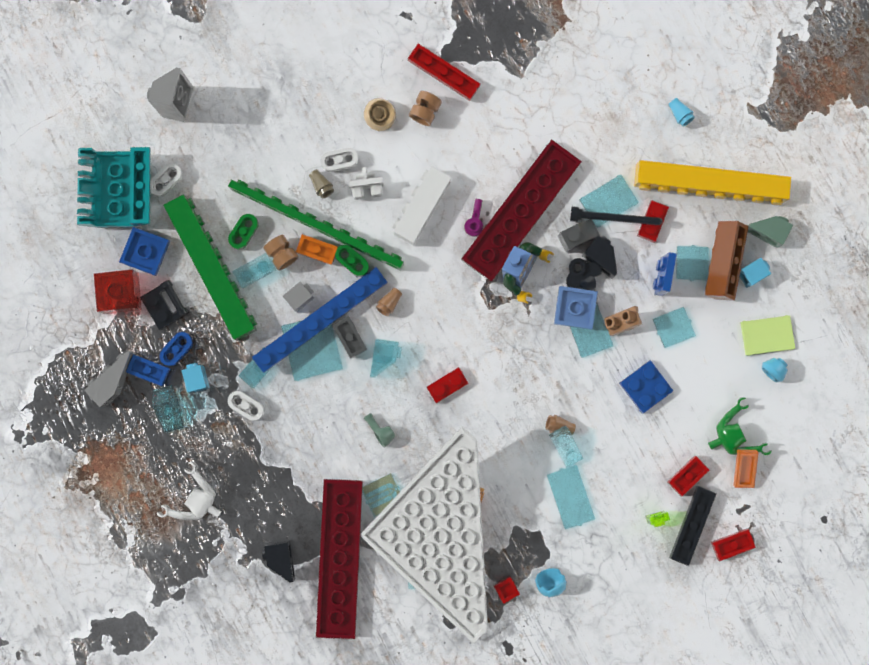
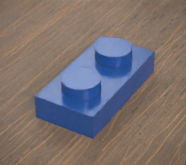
[126,354,171,386]

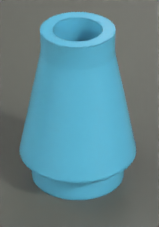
[668,98,695,127]

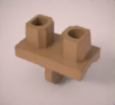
[604,306,642,336]

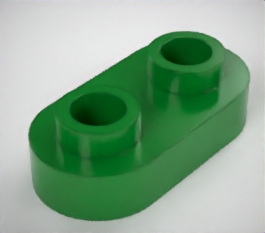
[228,214,259,250]
[335,245,369,277]

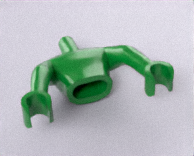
[708,397,772,455]

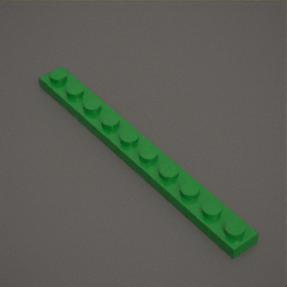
[228,179,404,271]

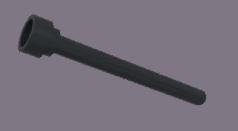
[570,206,663,225]

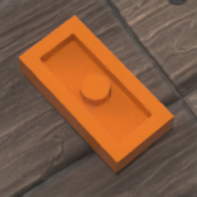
[296,234,338,265]

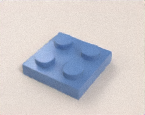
[554,286,598,330]

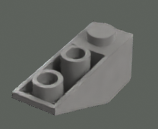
[84,351,135,408]

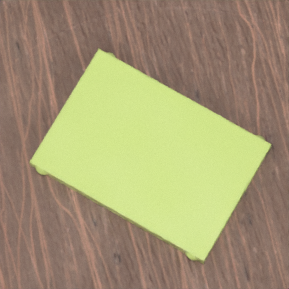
[740,315,795,356]

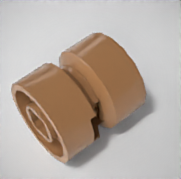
[409,91,442,126]
[263,235,299,271]

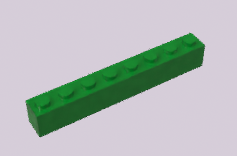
[163,194,257,341]

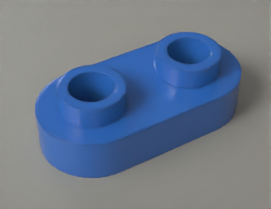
[160,332,193,366]

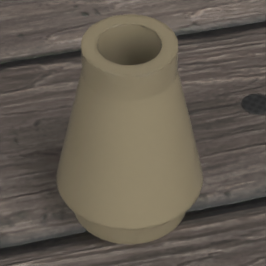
[309,169,334,199]

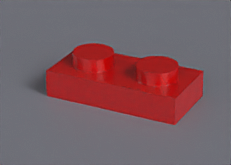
[637,200,669,243]
[426,367,469,403]
[667,456,709,497]
[711,528,756,561]

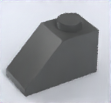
[558,219,600,253]

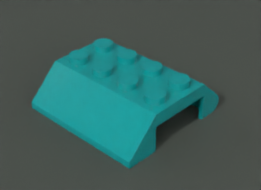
[77,147,151,228]

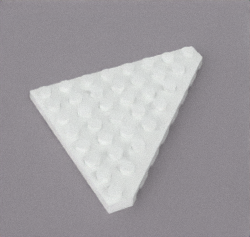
[360,426,488,643]

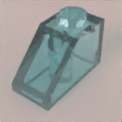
[370,339,402,378]
[152,385,184,432]

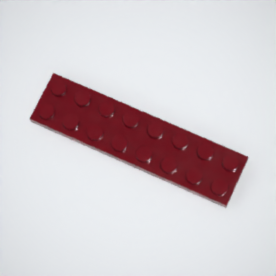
[461,139,582,282]
[316,479,363,639]

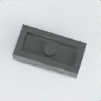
[332,316,367,359]

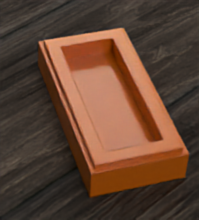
[733,450,759,488]

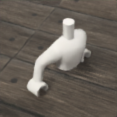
[157,462,222,520]

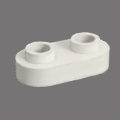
[321,148,359,172]
[150,163,183,197]
[228,391,264,421]

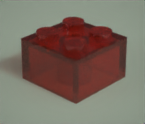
[94,269,142,314]

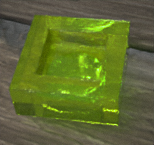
[645,511,670,527]

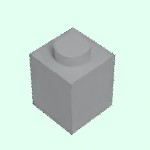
[283,282,314,312]

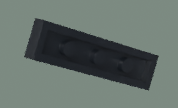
[669,486,717,566]

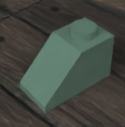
[747,216,793,248]

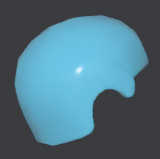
[535,568,567,597]

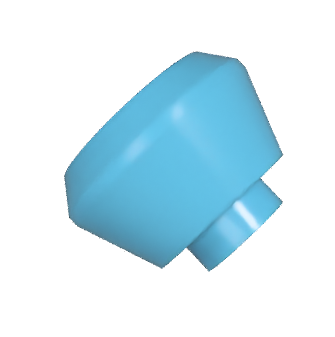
[762,358,788,382]

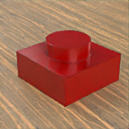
[493,576,520,604]

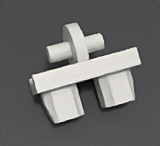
[348,167,384,200]

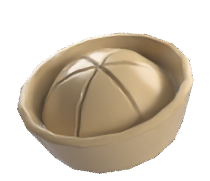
[364,98,396,131]

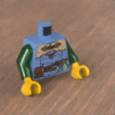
[502,242,554,304]

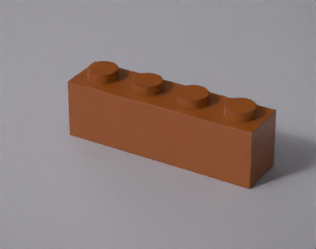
[705,221,749,300]

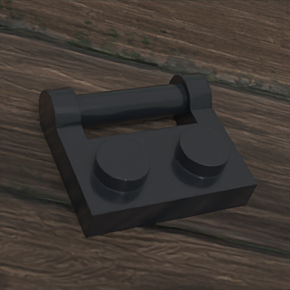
[140,280,189,330]

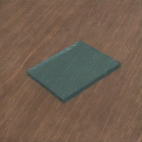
[281,321,343,381]

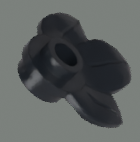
[566,258,602,291]

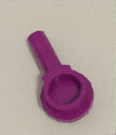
[464,199,483,237]

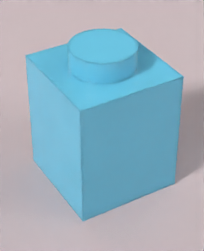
[739,258,771,288]
[181,363,210,393]

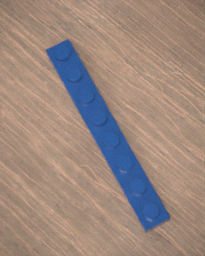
[252,267,388,373]

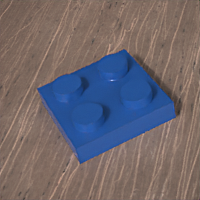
[119,227,170,276]
[653,252,677,296]
[619,360,673,414]

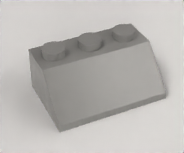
[147,67,193,122]

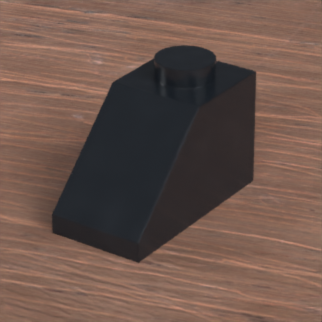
[582,235,617,279]
[262,540,296,583]

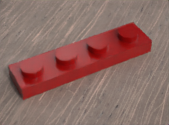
[408,43,481,101]

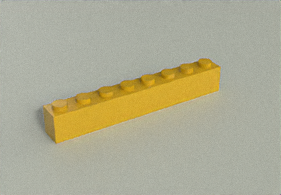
[634,160,791,205]

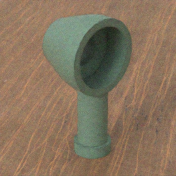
[364,413,395,448]

